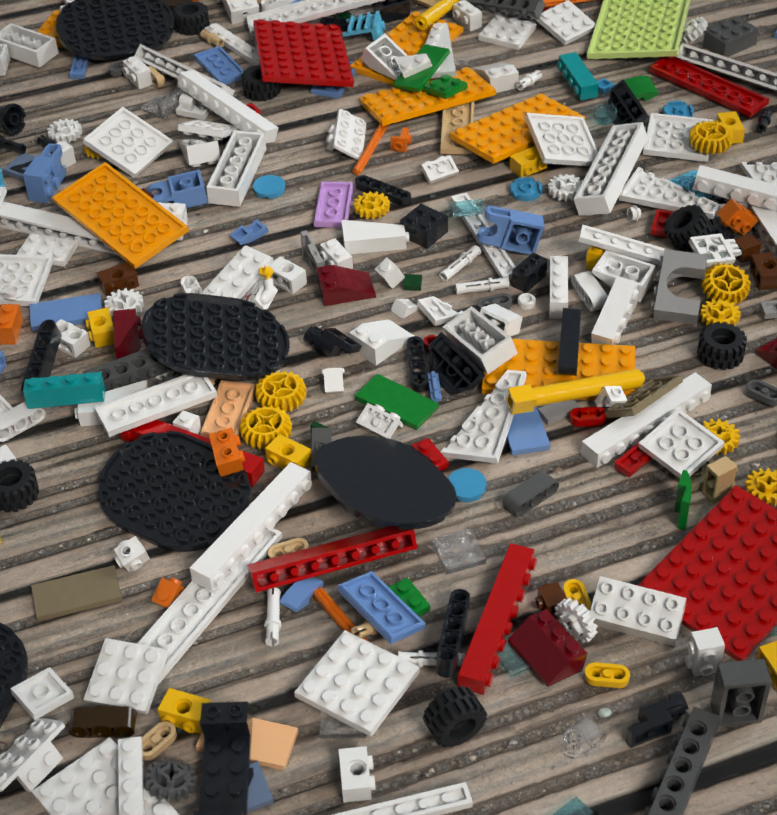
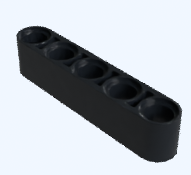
[558,308,581,376]
[21,319,62,395]
[436,589,470,678]

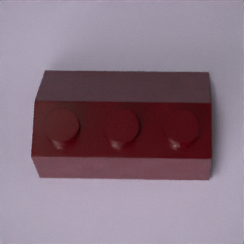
[507,609,588,687]

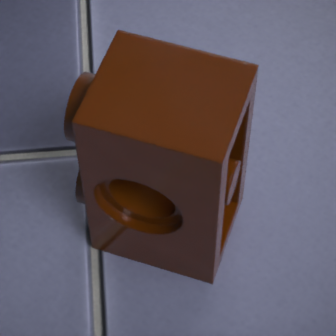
[749,252,777,290]
[97,262,139,297]

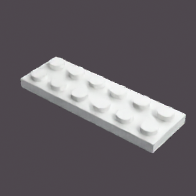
[95,374,217,437]

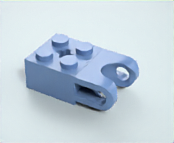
[23,144,67,203]
[147,169,208,209]
[476,206,545,255]

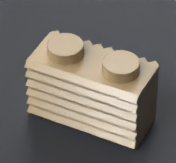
[702,456,738,504]

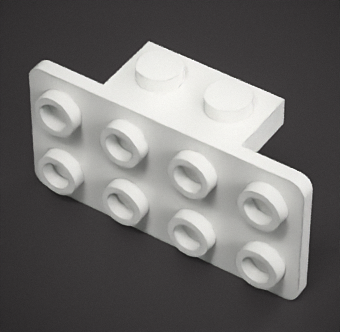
[326,109,366,160]
[0,718,65,792]

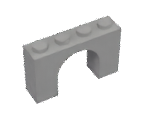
[651,249,708,325]

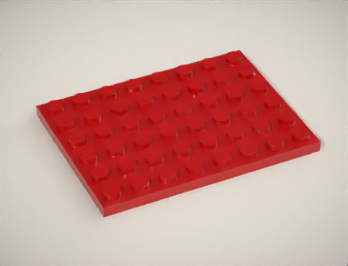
[253,19,354,87]
[637,485,777,661]

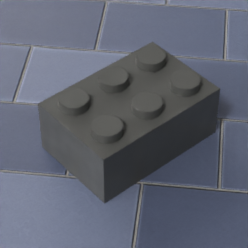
[703,16,758,57]
[710,659,771,726]

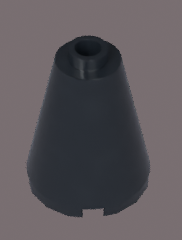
[0,103,26,135]

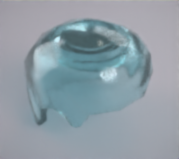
[593,103,618,126]

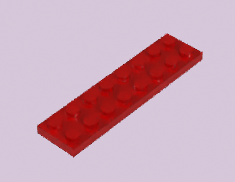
[649,57,769,117]

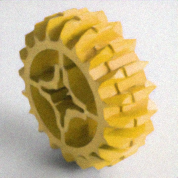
[689,120,733,155]
[701,262,750,306]
[255,370,306,413]
[239,405,292,451]

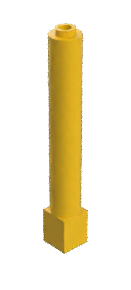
[415,0,459,30]
[506,369,645,415]

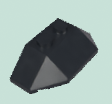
[606,79,649,125]
[429,332,486,395]

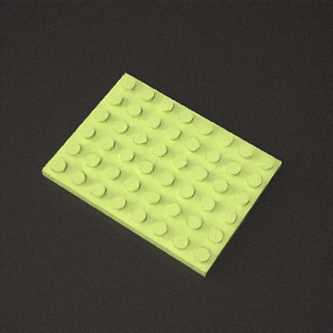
[587,0,691,60]

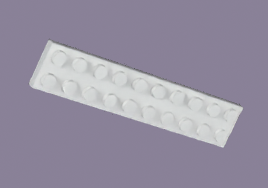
[246,0,386,36]
[150,245,274,381]
[137,528,282,685]

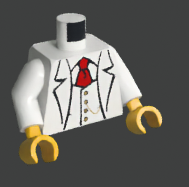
[241,266,278,310]

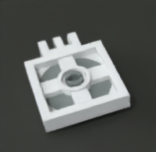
[688,233,742,267]

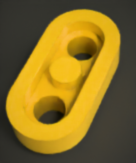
[563,579,591,611]
[584,662,630,688]

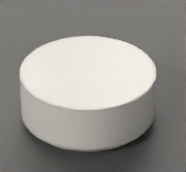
[518,293,536,310]

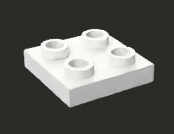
[176,93,212,120]

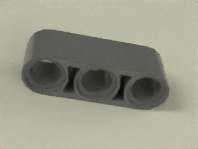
[502,471,559,517]

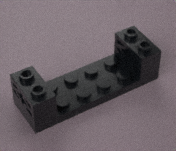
[193,701,253,815]

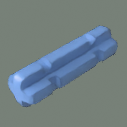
[428,371,442,403]

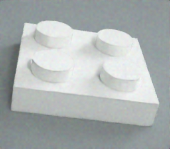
[10,667,74,720]

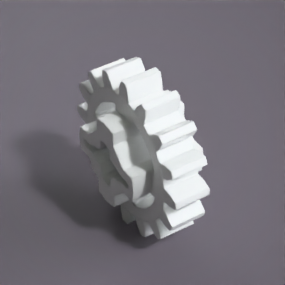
[681,17,708,44]
[47,118,82,143]
[548,174,583,202]
[104,288,144,317]
[555,598,598,643]

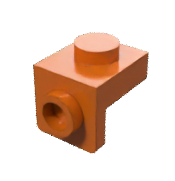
[390,127,412,152]
[151,577,185,608]

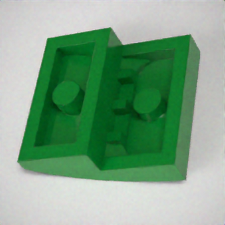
[618,76,659,101]
[674,470,692,530]

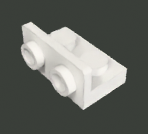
[419,155,459,184]
[356,403,404,439]

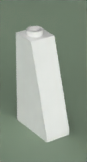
[341,220,409,254]
[74,380,148,426]

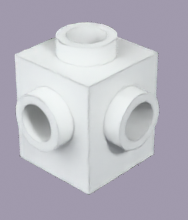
[114,536,150,572]

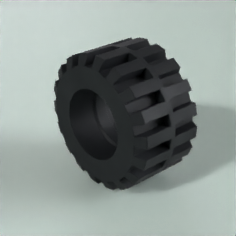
[172,1,210,35]
[241,65,281,101]
[664,204,712,251]
[697,322,747,370]
[0,459,39,512]
[423,686,487,748]

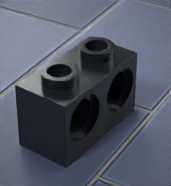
[512,252,548,293]

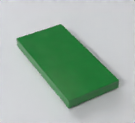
[393,44,450,93]
[355,374,439,430]

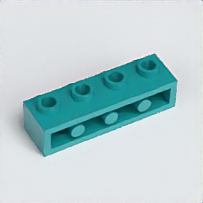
[557,52,599,100]
[23,372,106,409]

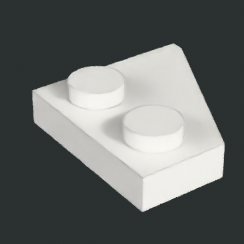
[394,53,432,79]
[417,296,464,326]

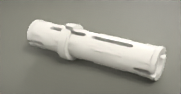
[439,245,481,282]
[455,277,510,295]
[264,588,281,646]
[398,650,465,668]

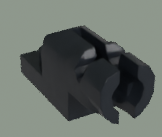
[303,326,362,357]
[626,691,688,748]

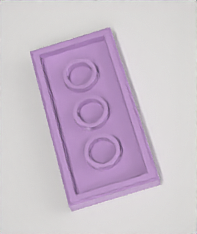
[314,182,354,228]

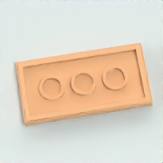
[200,380,256,438]
[196,718,298,771]

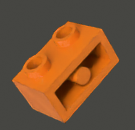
[717,198,759,235]
[0,304,23,344]
[209,427,245,477]

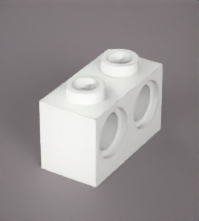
[56,319,90,358]

